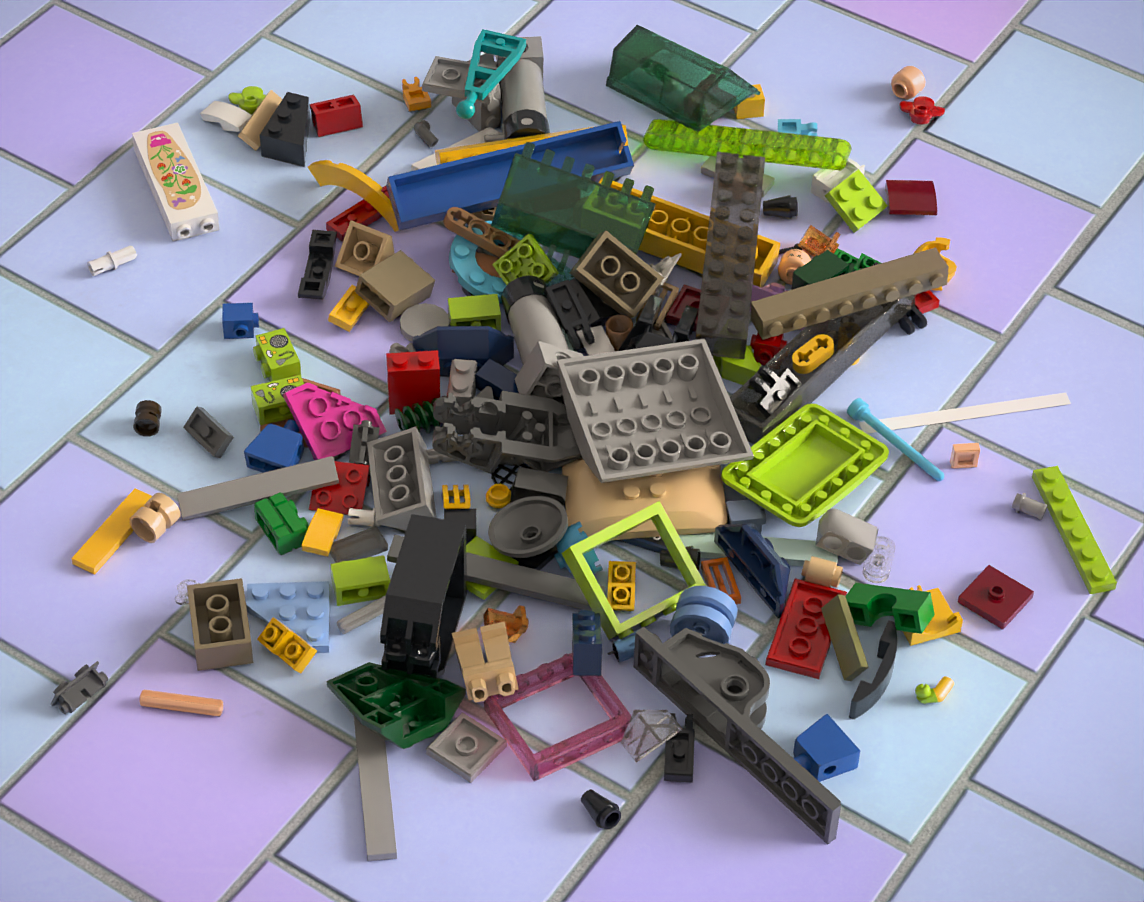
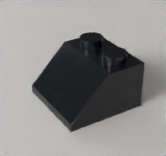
[570,278,620,331]

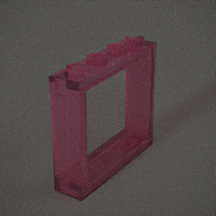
[484,652,634,781]

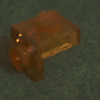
[798,225,841,257]
[483,605,529,643]

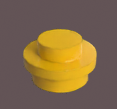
[486,484,511,508]

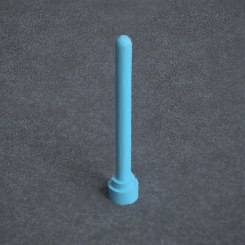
[847,398,945,481]

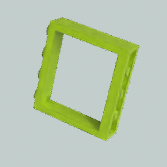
[561,501,706,640]

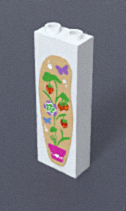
[132,123,219,241]

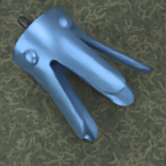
[607,628,640,662]

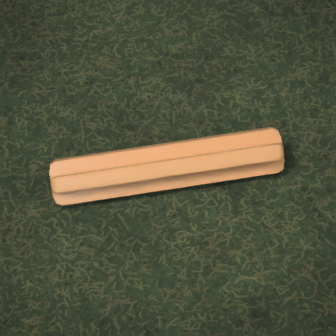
[140,689,223,716]

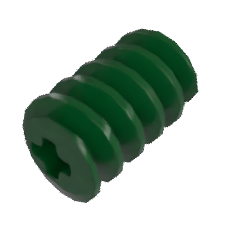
[395,396,448,434]

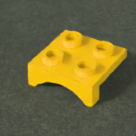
[902,585,963,646]

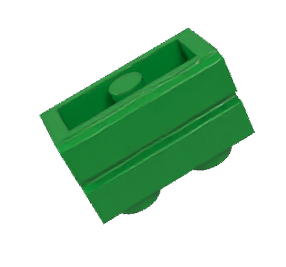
[254,492,309,555]

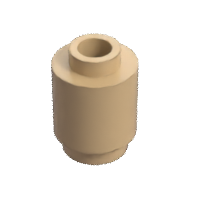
[801,556,843,588]

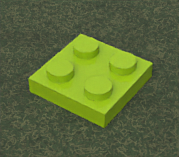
[825,169,888,233]

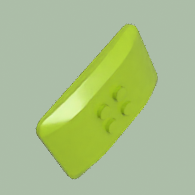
[721,404,889,527]

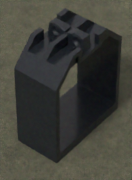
[380,514,467,679]

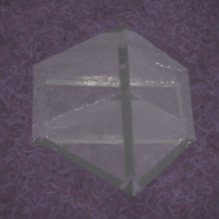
[621,710,683,763]

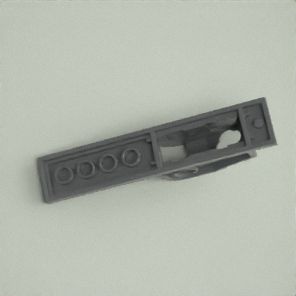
[633,627,841,845]

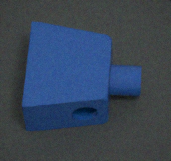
[244,420,304,473]
[793,714,861,782]

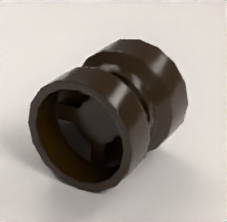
[133,400,162,436]

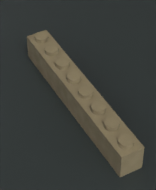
[751,247,949,340]

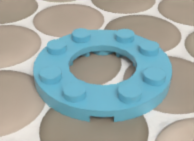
[449,220,528,304]

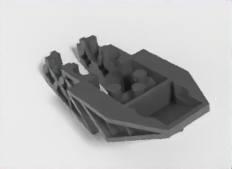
[432,391,582,474]

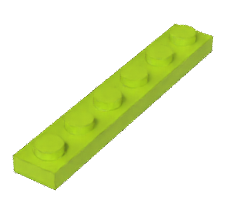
[1032,466,1117,594]

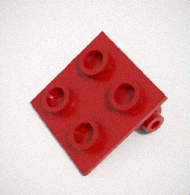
[309,461,370,515]

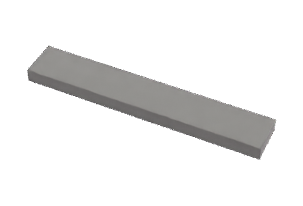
[177,456,339,521]
[354,716,397,861]

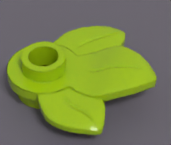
[228,86,266,115]

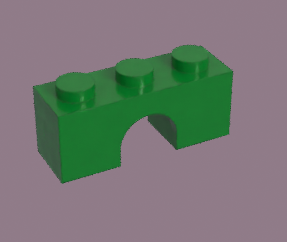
[845,583,935,634]

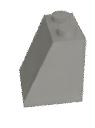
[452,53,501,132]

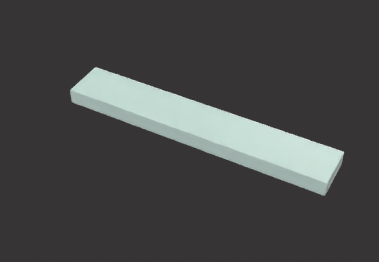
[679,532,838,566]

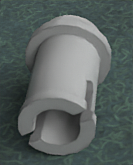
[1012,493,1048,520]

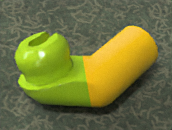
[915,676,954,704]

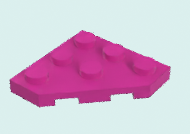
[283,382,387,460]

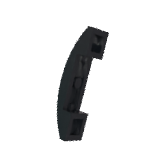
[298,230,337,300]
[849,620,897,719]

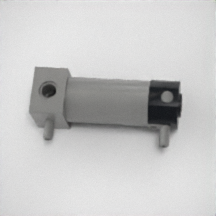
[484,36,550,143]
[501,276,583,405]

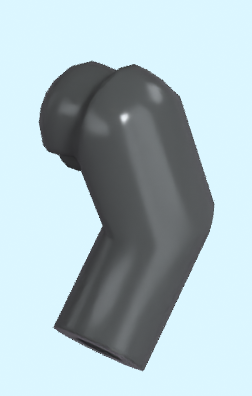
[414,120,439,148]

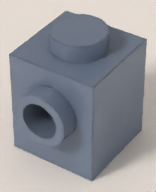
[726,499,766,534]

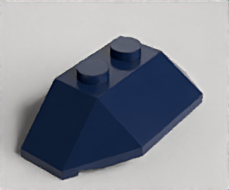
[413,326,514,377]
[714,524,790,618]

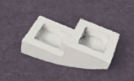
[200,101,252,132]

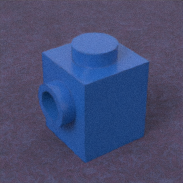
[222,303,259,339]

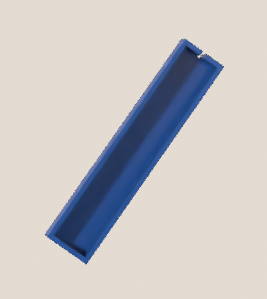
[386,121,634,231]

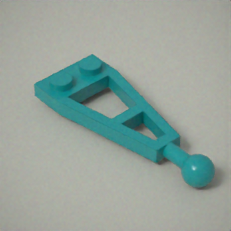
[456,29,526,119]

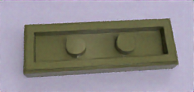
[821,594,869,681]

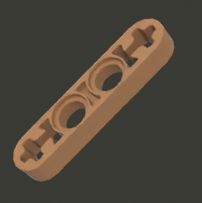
[443,207,520,258]

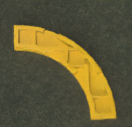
[308,160,399,232]

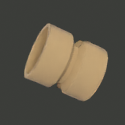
[129,493,180,543]

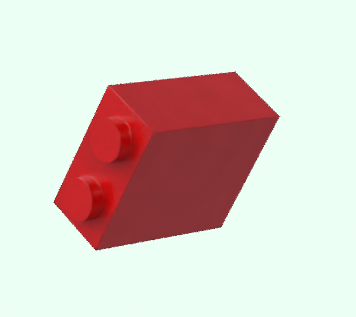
[386,350,440,415]

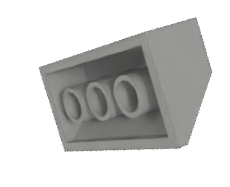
[367,427,437,530]

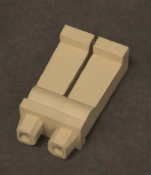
[452,621,519,703]

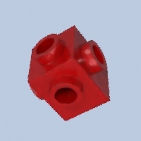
[750,333,787,368]

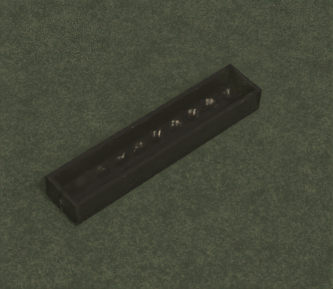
[695,152,765,359]
[730,262,916,445]

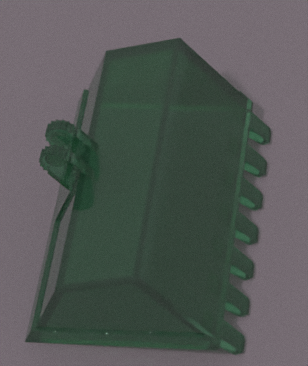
[606,25,761,132]
[491,142,656,275]

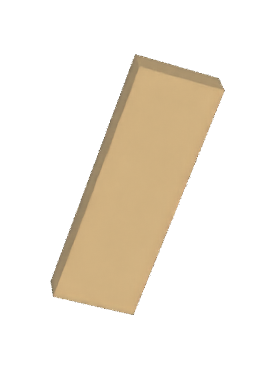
[238,90,282,151]

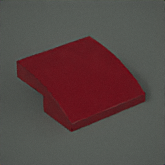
[885,180,937,215]

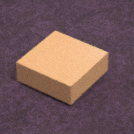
[950,443,980,468]

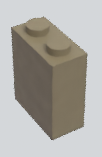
[355,250,435,322]

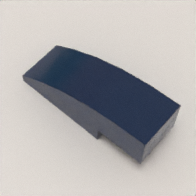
[475,359,519,400]

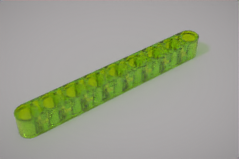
[643,119,852,170]

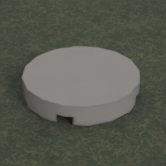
[400,303,450,342]

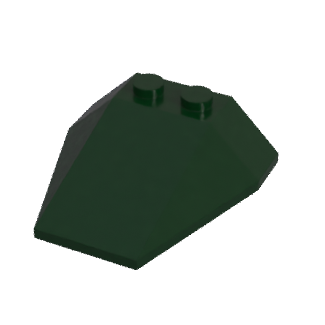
[327,662,466,749]

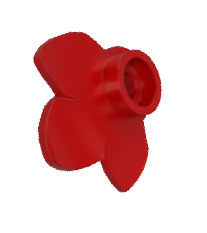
[899,96,945,124]

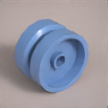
[670,586,738,645]

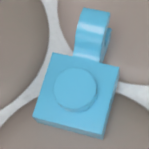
[778,119,818,142]

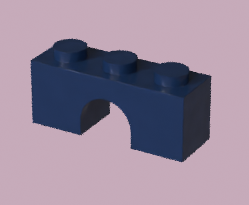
[572,610,602,676]

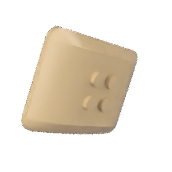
[562,458,727,540]

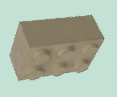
[569,231,664,319]
[187,578,253,671]

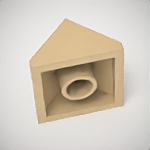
[334,221,395,276]

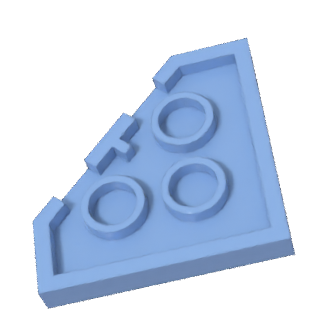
[246,581,330,653]

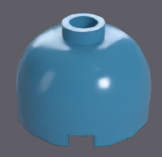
[554,521,603,575]

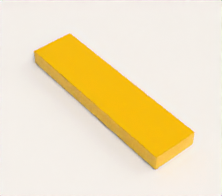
[72,488,152,575]

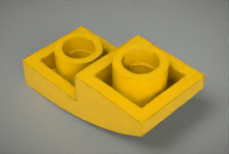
[302,508,344,557]
[607,561,636,611]
[257,617,317,673]

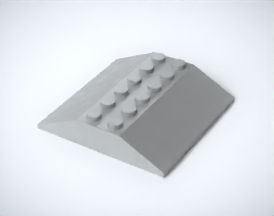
[557,339,754,483]

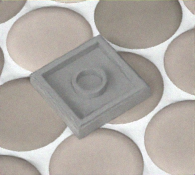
[426,712,507,783]

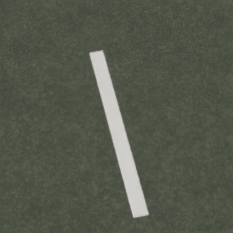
[859,393,1071,434]

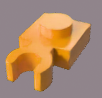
[402,77,431,112]

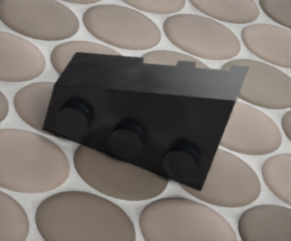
[260,92,310,167]

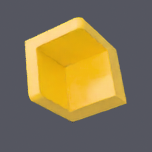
[732,84,765,119]

